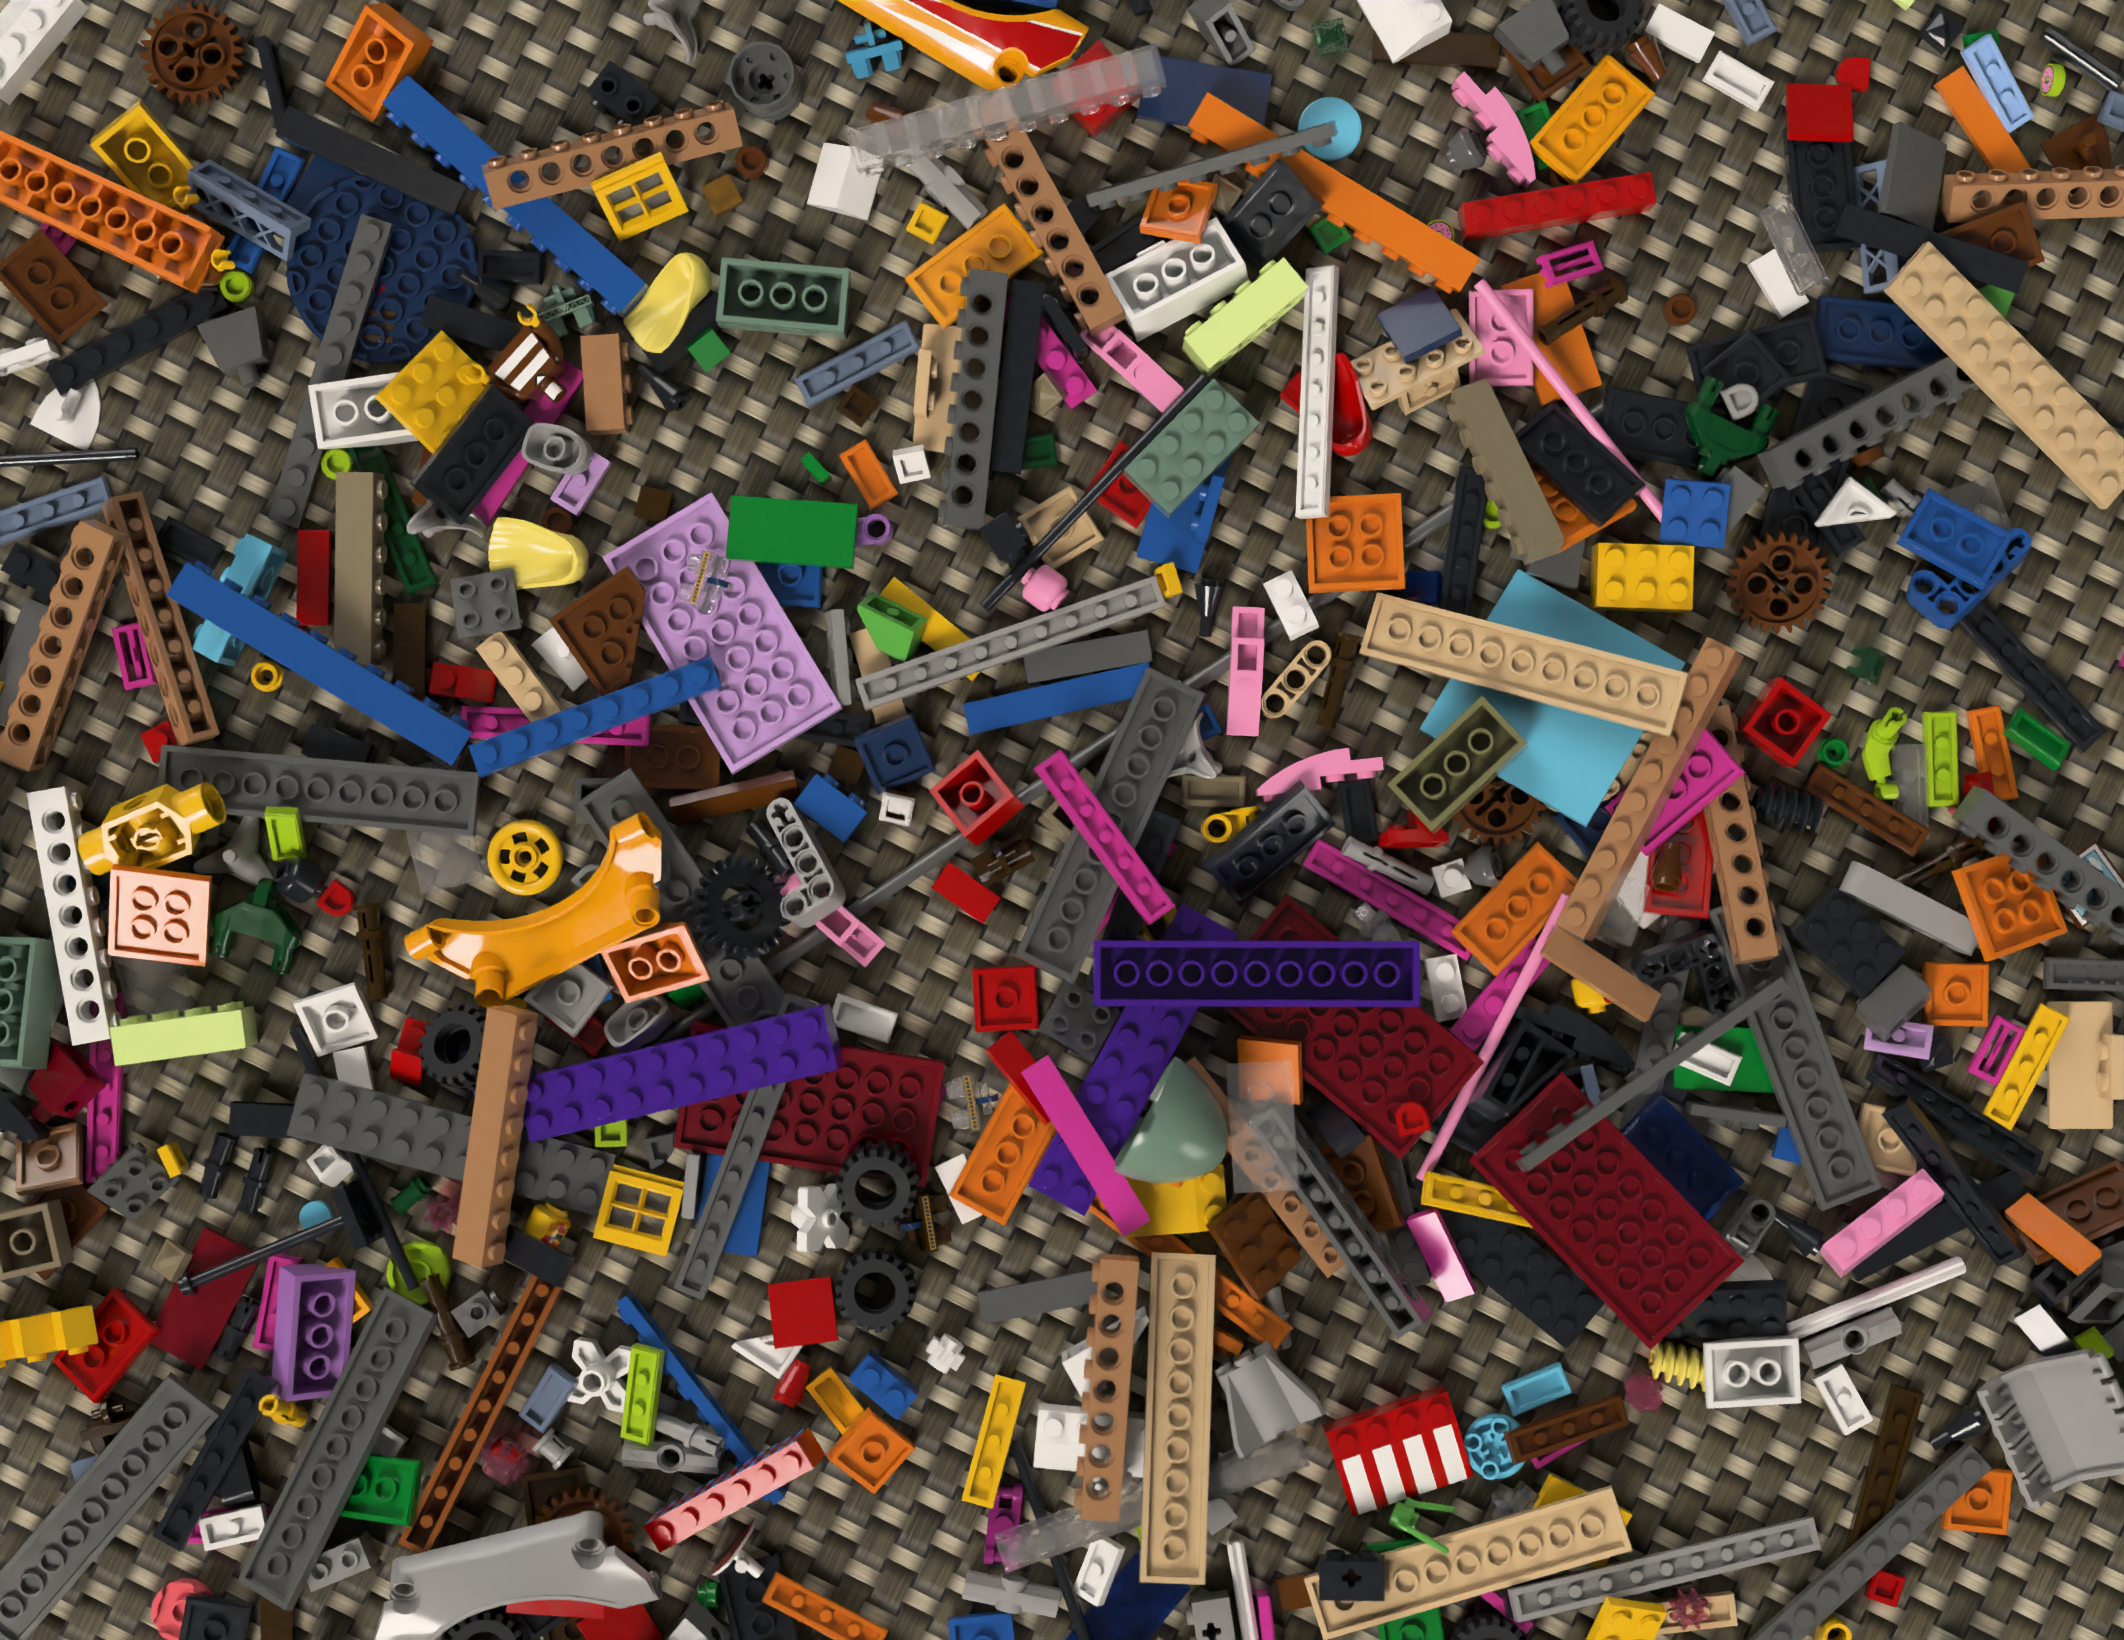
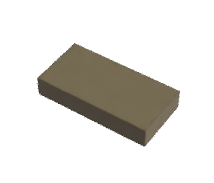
[1181,774,1246,808]

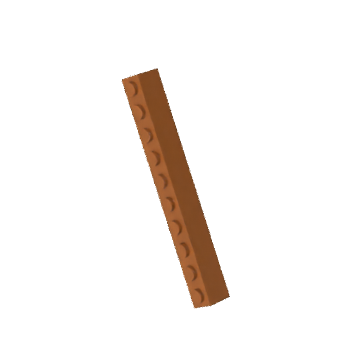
[398,1262,577,1553]

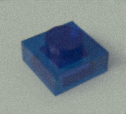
[1406,570,1442,605]

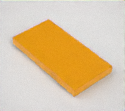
[1529,55,1656,185]
[905,203,1044,330]

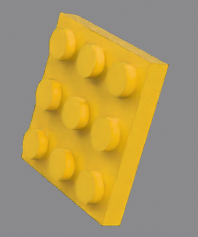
[375,330,486,454]

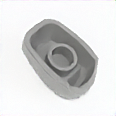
[521,423,593,475]
[604,995,675,1053]

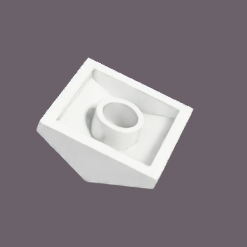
[807,142,885,221]
[293,982,378,1057]

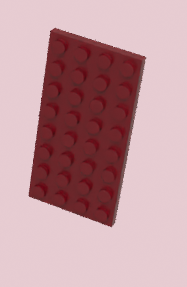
[1221,895,1484,1159]
[674,1021,946,1187]
[1468,1071,1745,1350]

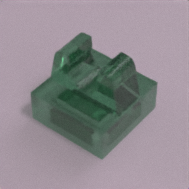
[1311,17,1349,58]
[1846,647,1887,686]

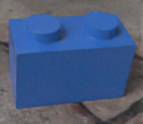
[793,773,869,843]
[848,1349,919,1420]

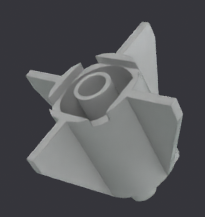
[1213,1340,1326,1459]

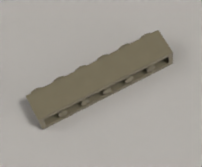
[1447,378,1565,565]
[334,472,388,665]

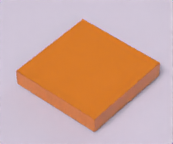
[1139,179,1219,244]
[1921,962,1989,1027]
[1237,1035,1303,1105]
[826,1407,916,1494]
[1941,1468,2013,1535]

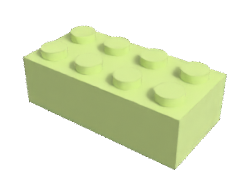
[1182,258,1308,378]
[110,1001,258,1066]

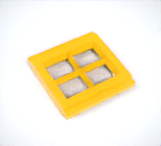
[590,151,689,242]
[593,1163,684,1257]

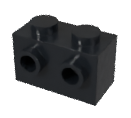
[586,61,664,127]
[979,511,1029,568]
[0,542,81,603]

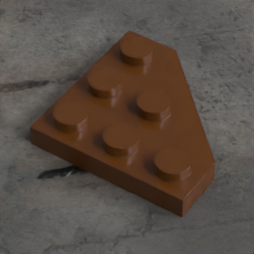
[548,565,647,696]

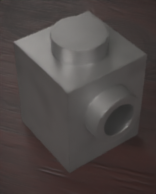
[451,1286,506,1338]

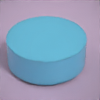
[299,1200,334,1229]

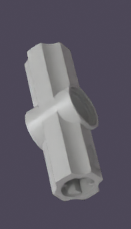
[903,142,988,230]
[1801,1307,1902,1369]
[622,1438,721,1475]
[962,1570,1061,1618]

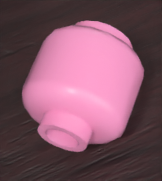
[1021,565,1069,612]

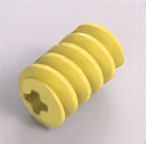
[1648,1341,1705,1392]

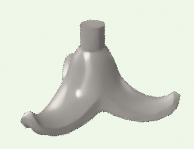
[643,0,702,64]
[407,499,486,538]
[1167,712,1222,779]
[193,816,274,885]

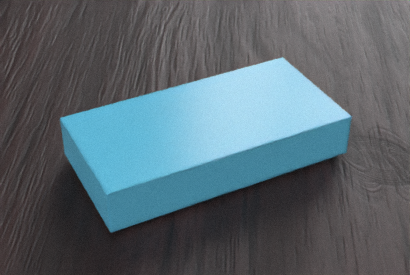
[1500,1362,1573,1416]

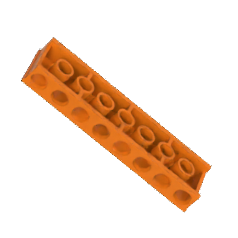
[0,130,225,294]

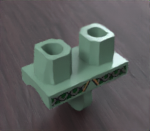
[537,283,596,338]

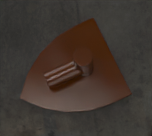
[2040,114,2111,193]

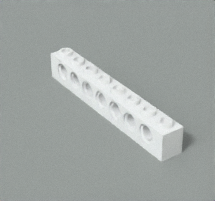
[27,786,122,1046]

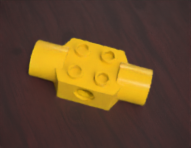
[78,782,226,875]

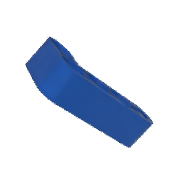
[1906,528,2031,629]

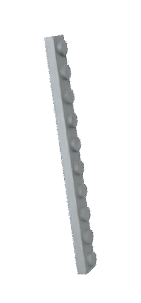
[855,576,1166,711]
[1507,1516,1821,1623]

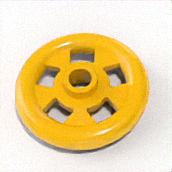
[487,819,563,895]

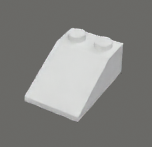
[308,372,419,450]
[1062,1305,1150,1397]
[1703,1334,1801,1409]

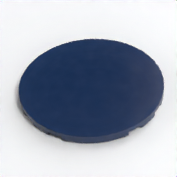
[286,174,478,364]

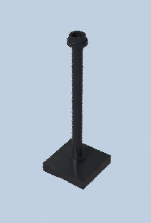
[178,1180,383,1296]

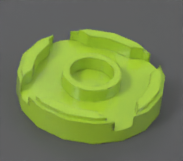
[386,1240,452,1305]

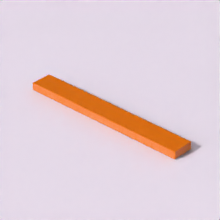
[1088,1194,1293,1351]

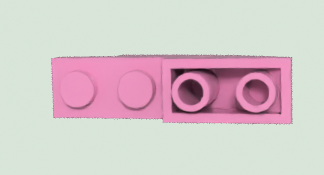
[1451,71,1536,189]
[1079,326,1185,413]
[1226,606,1265,736]
[1255,748,1384,802]
[773,872,887,968]

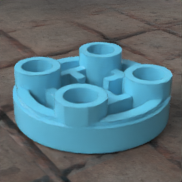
[1298,97,1362,163]
[1464,1413,1524,1480]

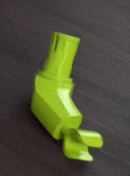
[1861,707,1907,800]

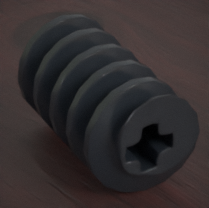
[1751,781,1823,836]

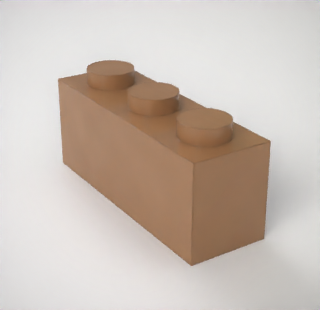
[580,333,634,436]

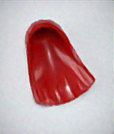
[1280,352,1373,457]

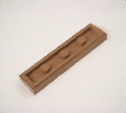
[1539,926,1661,1022]

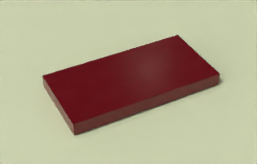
[150,1226,260,1370]

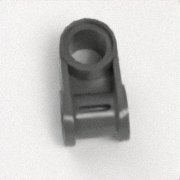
[1720,1195,1775,1258]

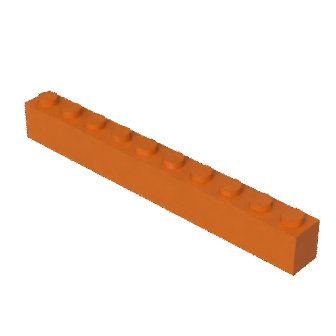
[1188,92,1480,294]

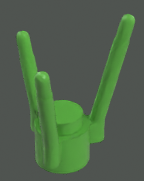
[1388,1497,1455,1554]

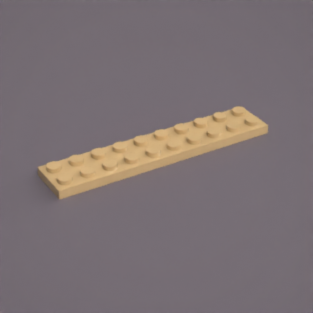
[1883,242,2124,510]
[1359,592,1689,738]
[1139,1252,1216,1585]
[1304,1486,1633,1640]

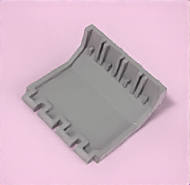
[1977,1348,2124,1508]

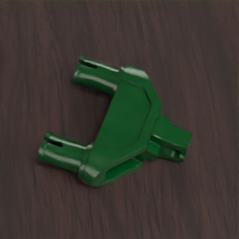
[1685,376,1780,477]
[208,877,302,975]

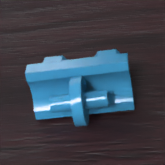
[845,22,903,79]

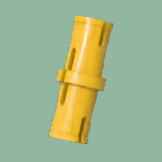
[259,1395,308,1428]

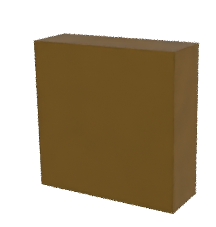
[701,173,744,218]

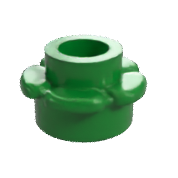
[1817,737,1849,768]
[697,1579,721,1611]

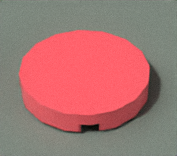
[151,1578,214,1640]

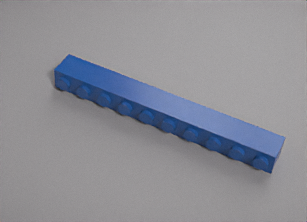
[382,75,649,317]
[166,560,473,765]

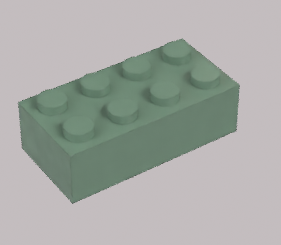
[716,257,851,339]
[1123,378,1259,519]
[0,937,58,1070]

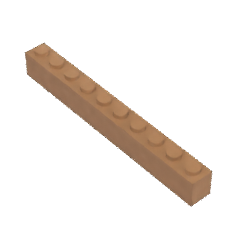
[1556,637,1744,942]

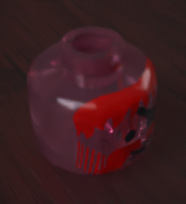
[480,1436,530,1485]

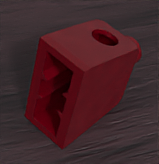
[29,1041,107,1123]

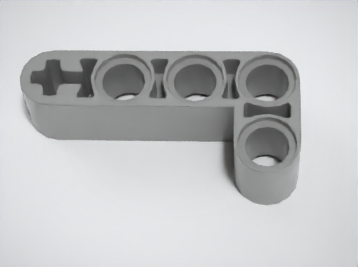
[766,798,846,928]

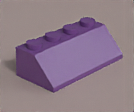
[272,1264,356,1402]

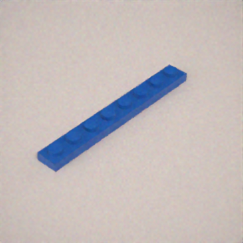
[468,656,722,777]
[616,1291,787,1505]

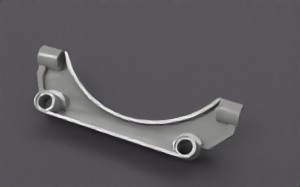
[374,1511,662,1640]

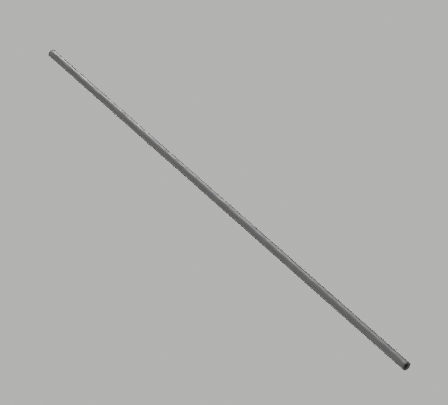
[641,402,1603,1048]

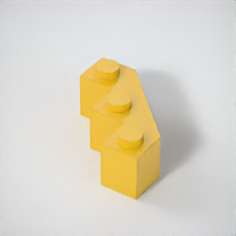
[0,1305,98,1368]

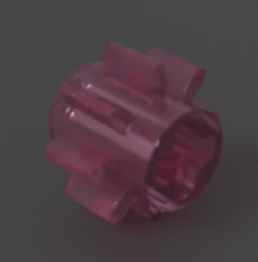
[424,1193,459,1234]
[1624,1373,1664,1413]
[1668,1588,1710,1630]

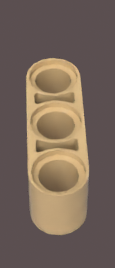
[1260,640,1331,719]

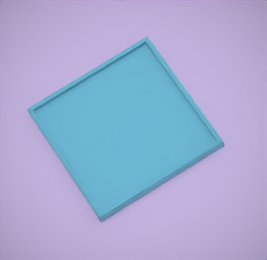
[1419,569,1686,827]

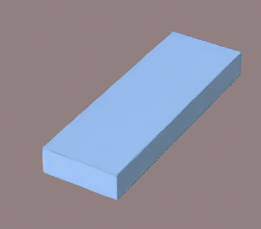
[1960,34,2035,133]

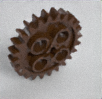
[140,1,247,107]
[1725,530,1832,634]
[1450,779,1547,847]
[534,1487,635,1556]

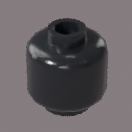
[274,856,324,903]

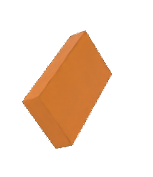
[839,439,899,511]

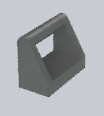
[2067,1260,2124,1324]

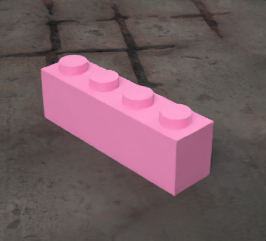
[1820,1168,1945,1278]

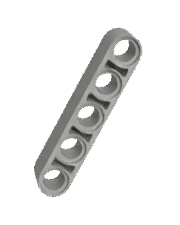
[1838,861,1978,956]

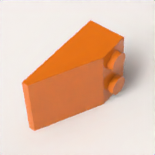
[324,3,434,123]
[601,922,712,1003]

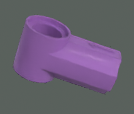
[856,514,894,547]

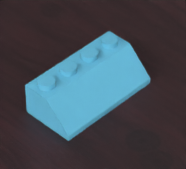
[192,533,289,667]

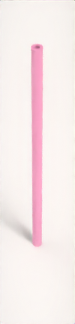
[1474,278,1663,523]
[1416,893,1569,1181]

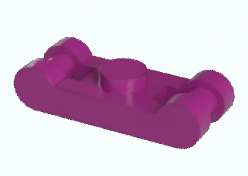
[983,1482,1023,1567]

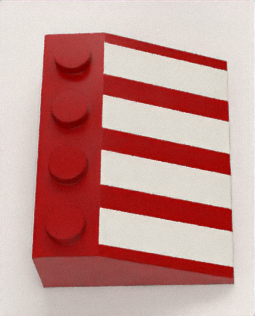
[1322,1385,1473,1517]

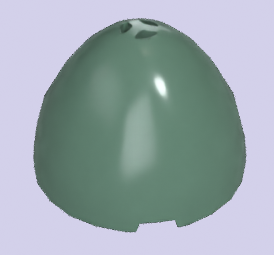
[1114,1057,1229,1183]

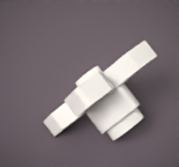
[791,1183,849,1252]
[567,1337,631,1413]

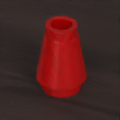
[772,1358,812,1409]

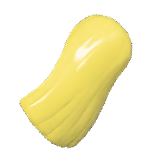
[624,252,712,353]
[488,517,589,590]

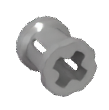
[532,1427,574,1470]

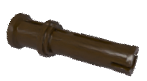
[1536,277,1628,346]
[1316,631,1363,729]
[1890,836,1987,888]
[352,902,389,1000]
[419,1272,477,1371]

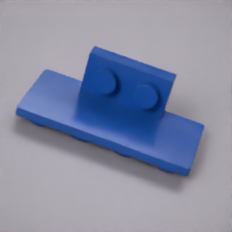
[1137,456,1231,574]

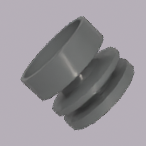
[728,41,803,121]

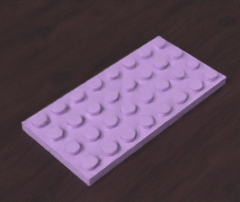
[602,492,843,774]

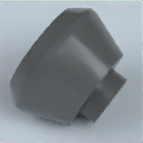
[1446,128,1487,170]
[1464,844,1503,887]

